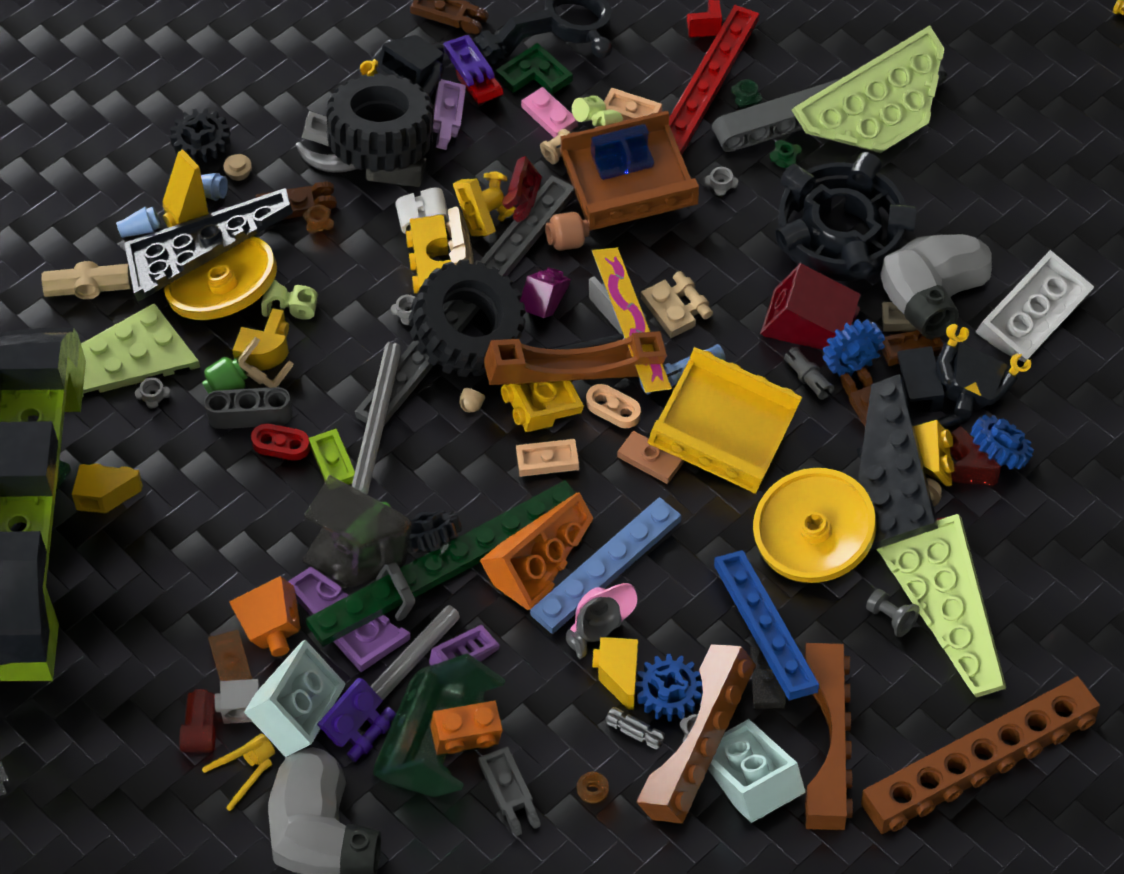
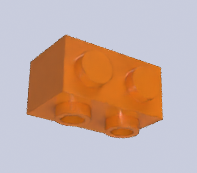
[430,700,503,755]

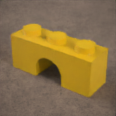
[405,215,451,293]

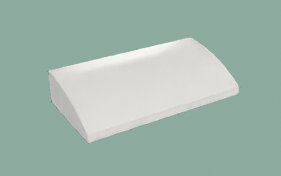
[976,250,1094,362]

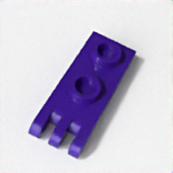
[443,35,495,87]

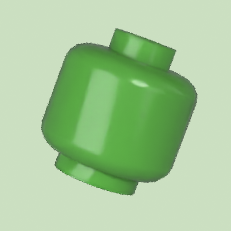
[202,357,248,394]

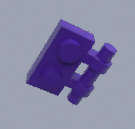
[317,678,397,762]

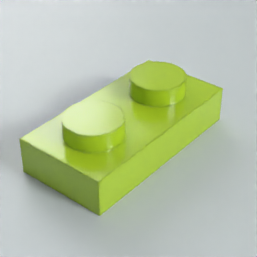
[308,429,355,491]

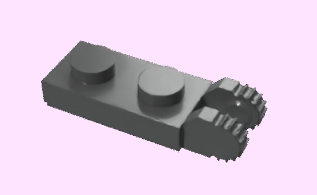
[478,746,541,836]

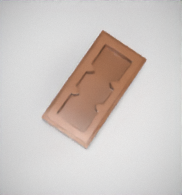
[617,431,684,484]

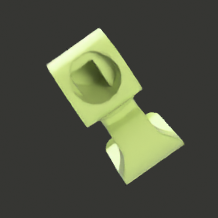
[572,96,623,127]
[261,280,318,320]

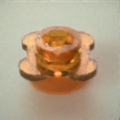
[303,205,334,233]

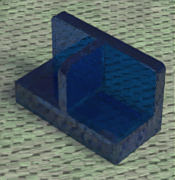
[591,124,654,180]

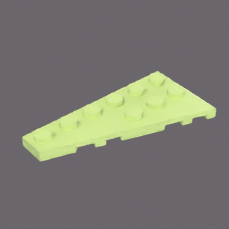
[81,303,200,397]
[877,514,1006,697]

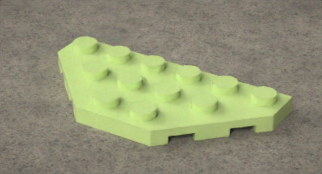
[792,25,944,153]

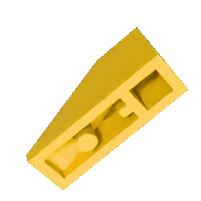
[162,149,209,227]

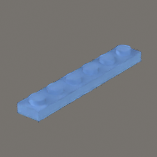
[530,497,681,634]

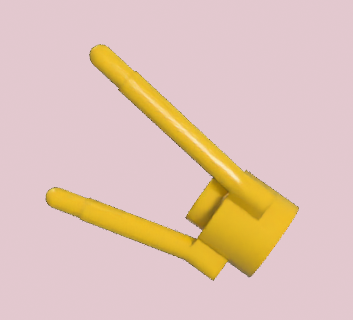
[202,733,275,811]

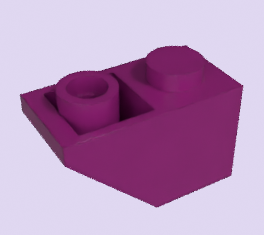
[520,268,571,318]

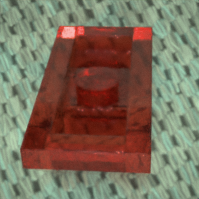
[950,426,1001,486]

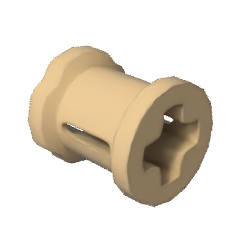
[540,129,570,164]

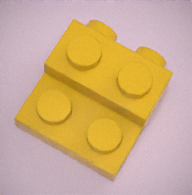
[501,381,584,432]

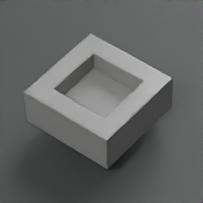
[302,111,329,146]

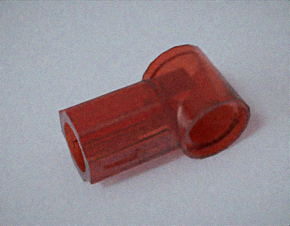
[180,689,216,753]

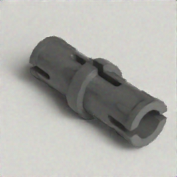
[784,347,834,399]

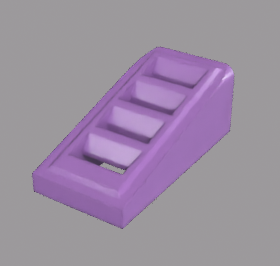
[429,624,500,683]

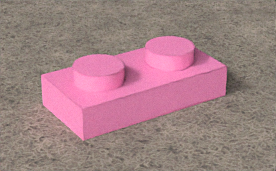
[521,87,578,137]

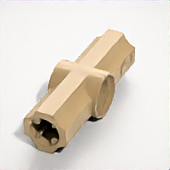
[42,261,132,299]

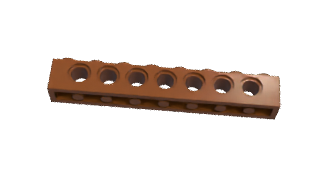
[861,676,1100,835]

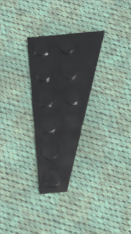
[124,188,293,302]
[858,374,938,552]

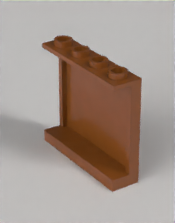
[560,111,699,231]

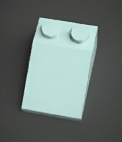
[244,640,346,757]
[708,719,805,823]

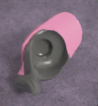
[566,583,637,659]

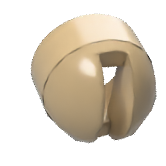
[459,388,485,413]

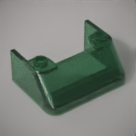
[373,653,506,797]

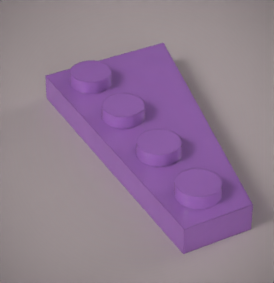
[288,567,410,672]

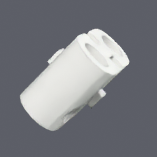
[396,187,449,234]

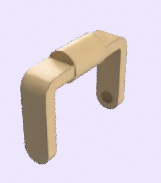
[238,337,293,388]

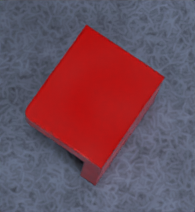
[686,0,722,38]

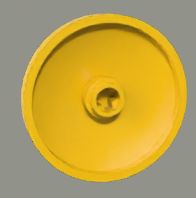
[164,236,277,320]
[753,468,876,583]

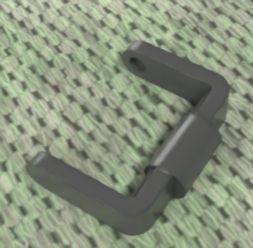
[376,562,415,621]

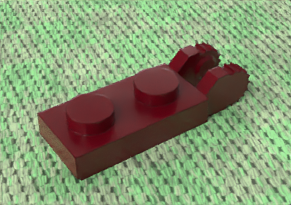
[502,156,542,222]

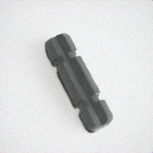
[606,707,665,749]

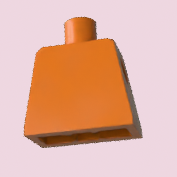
[229,576,300,657]

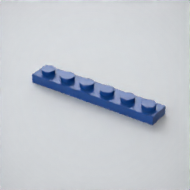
[714,550,819,701]

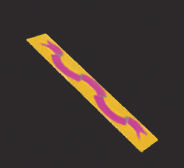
[592,247,672,393]

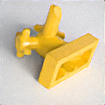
[453,171,516,236]

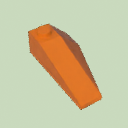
[480,492,593,610]

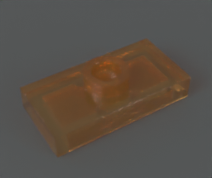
[208,629,252,681]

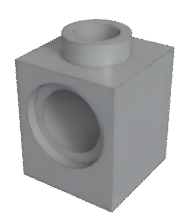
[215,679,260,724]

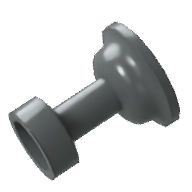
[866,588,920,637]

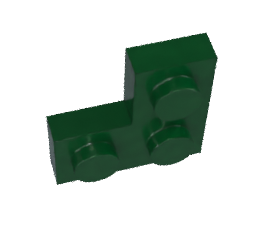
[496,43,573,95]

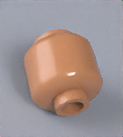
[545,212,589,251]

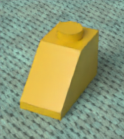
[592,637,638,710]

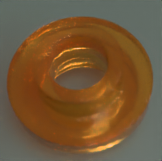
[577,771,609,803]

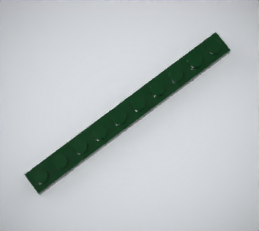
[306,481,575,647]

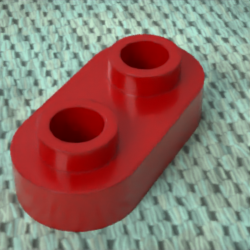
[251,423,310,461]

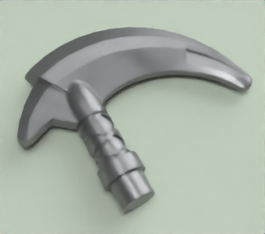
[296,142,356,172]

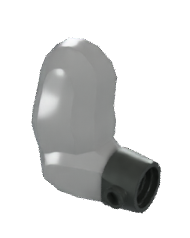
[880,234,992,339]
[268,747,381,874]

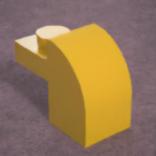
[232,308,289,371]

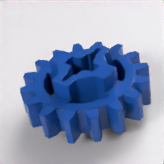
[822,319,885,376]
[970,415,1034,469]
[635,654,703,721]

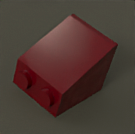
[760,263,860,350]

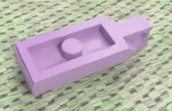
[433,79,466,150]

